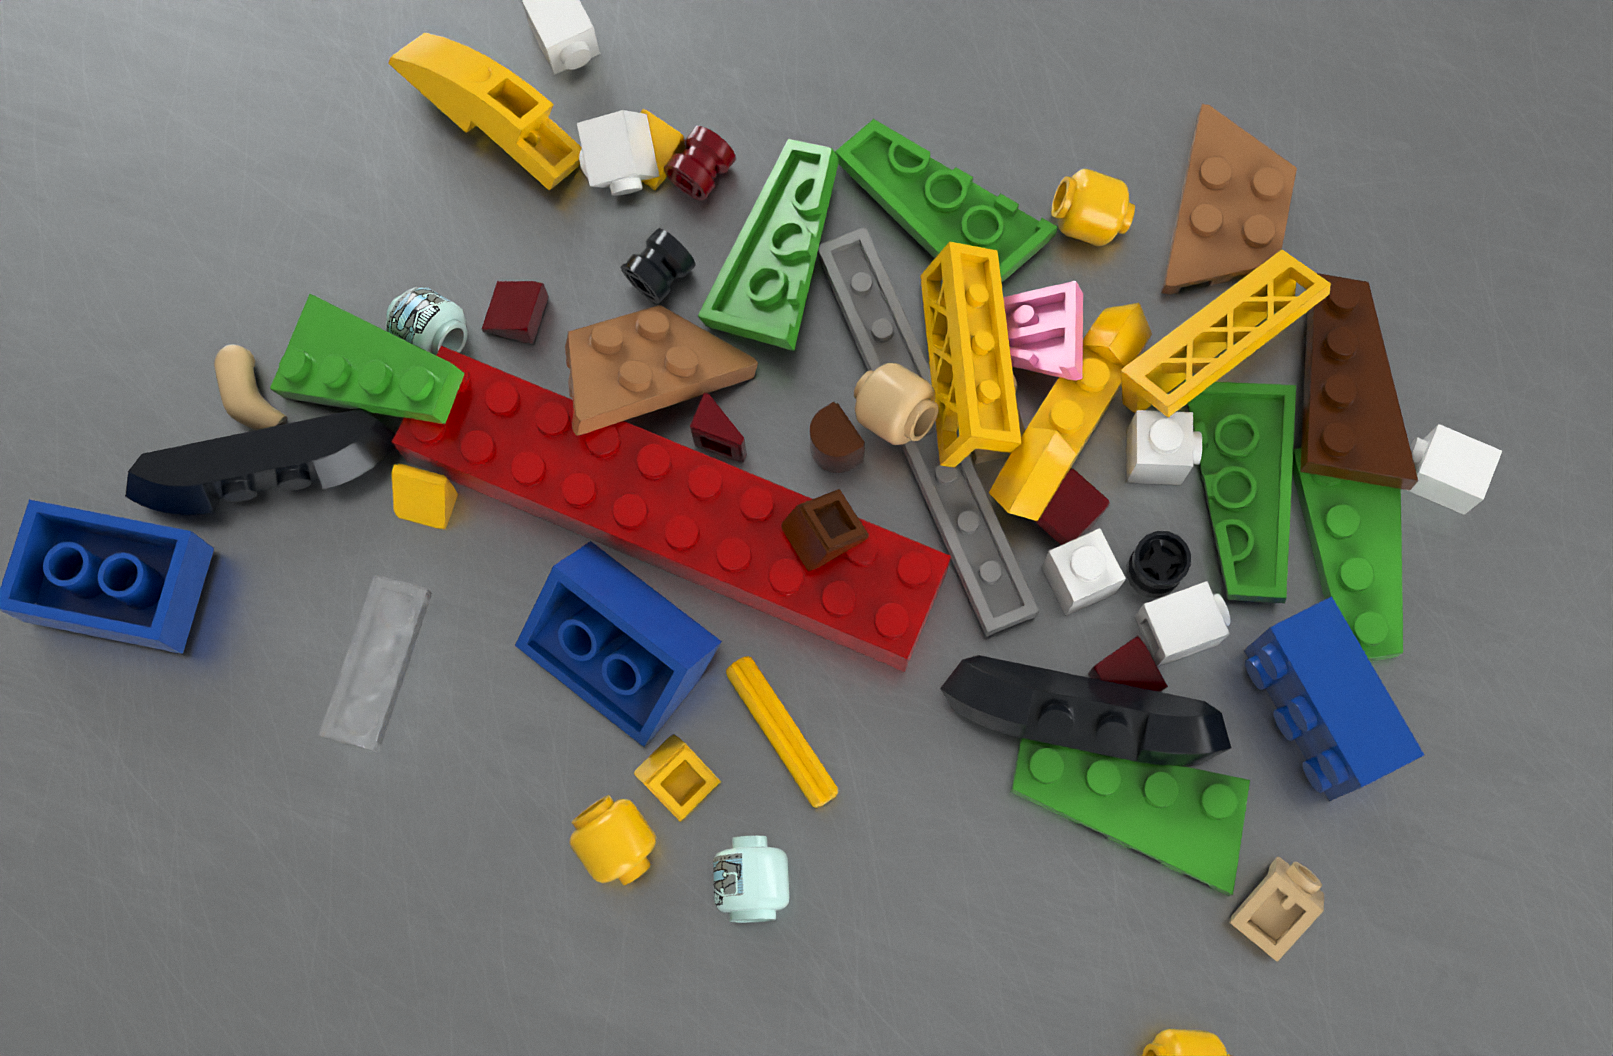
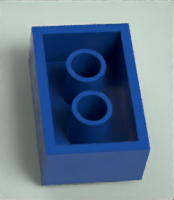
[0,499,214,654]
[1244,596,1425,801]

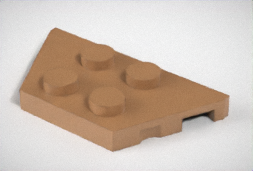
[1161,104,1297,295]
[565,305,758,436]

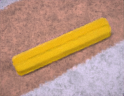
[726,656,838,808]

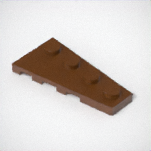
[1300,273,1418,490]

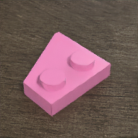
[1003,281,1083,381]

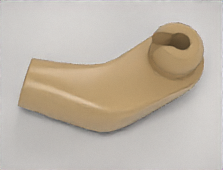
[214,345,288,430]

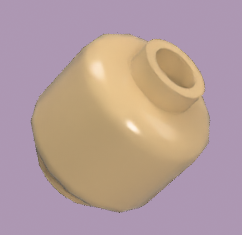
[854,363,938,445]

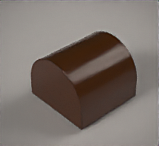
[810,401,865,473]

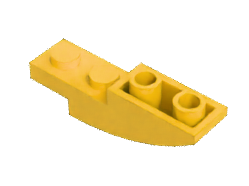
[388,33,582,191]

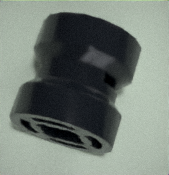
[621,228,696,304]
[1126,531,1191,598]

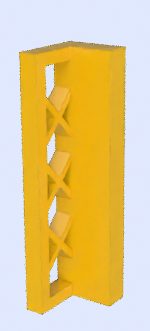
[920,241,1021,468]
[1121,249,1331,417]

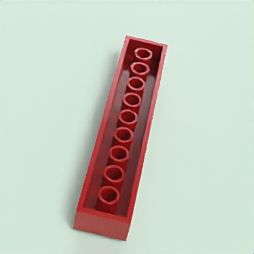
[392,346,951,672]

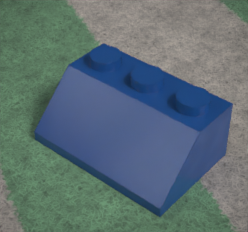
[515,541,722,747]

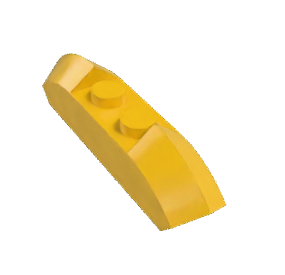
[989,303,1152,521]

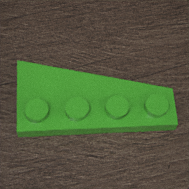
[835,119,1058,283]
[698,139,839,351]
[270,294,465,424]
[1184,380,1296,604]
[1292,448,1403,661]
[1010,738,1250,896]

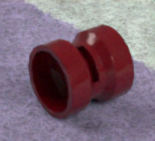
[663,126,736,201]

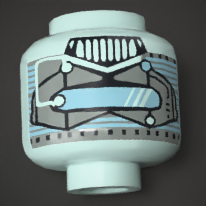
[386,287,468,355]
[713,836,789,923]

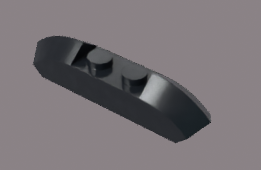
[125,408,395,515]
[940,655,1231,766]

